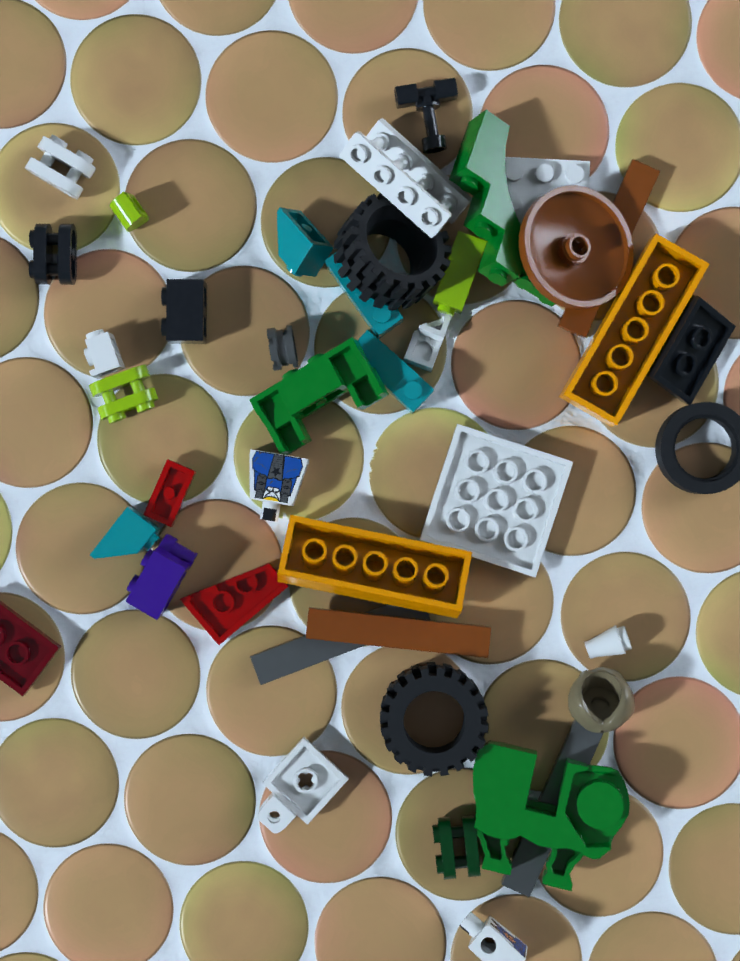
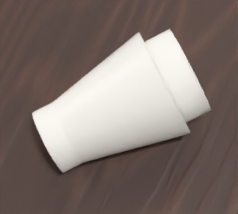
[584,625,632,659]

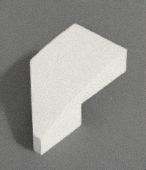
[403,314,452,372]

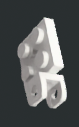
[258,737,349,834]

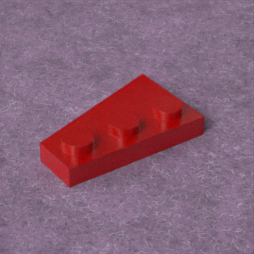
[180,563,289,645]

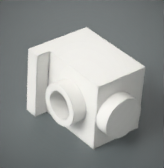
[84,329,125,379]

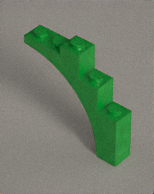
[449,109,556,307]

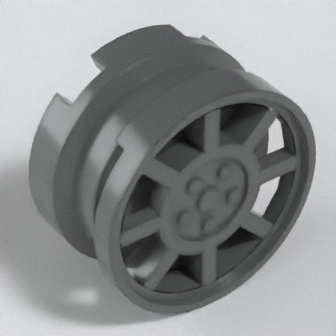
[267,325,298,371]

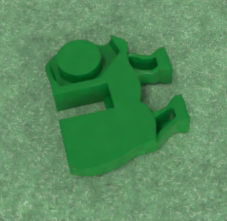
[473,740,630,891]

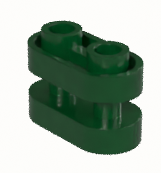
[432,814,481,880]

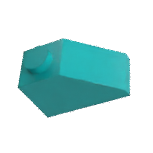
[277,207,333,277]
[90,506,161,559]

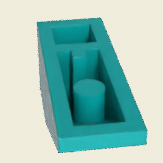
[358,330,434,414]

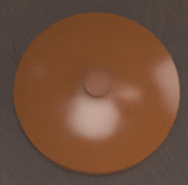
[519,185,634,310]

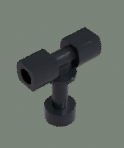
[394,78,458,154]

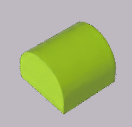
[109,192,150,232]

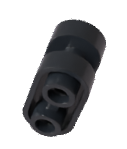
[29,224,77,285]

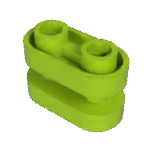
[89,365,159,424]

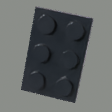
[646,295,736,405]

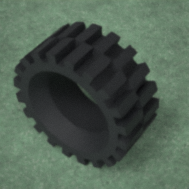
[333,193,452,310]
[380,662,489,777]

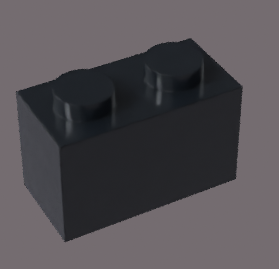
[161,279,207,344]

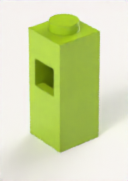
[433,231,487,316]

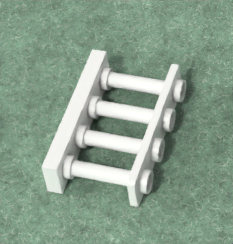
[340,118,472,238]

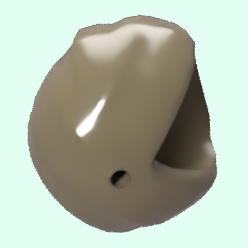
[568,667,635,733]

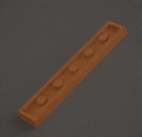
[557,159,660,339]
[306,607,491,658]

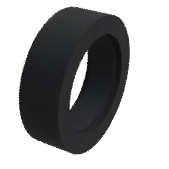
[655,402,740,494]

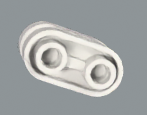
[25,134,96,200]

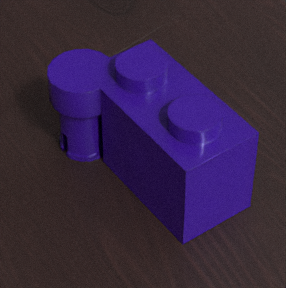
[125,533,198,620]

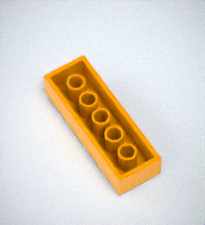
[559,233,710,427]
[277,515,472,619]

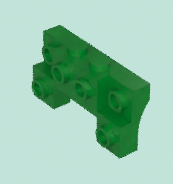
[250,337,389,455]

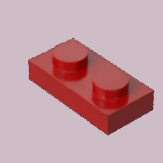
[143,459,197,527]

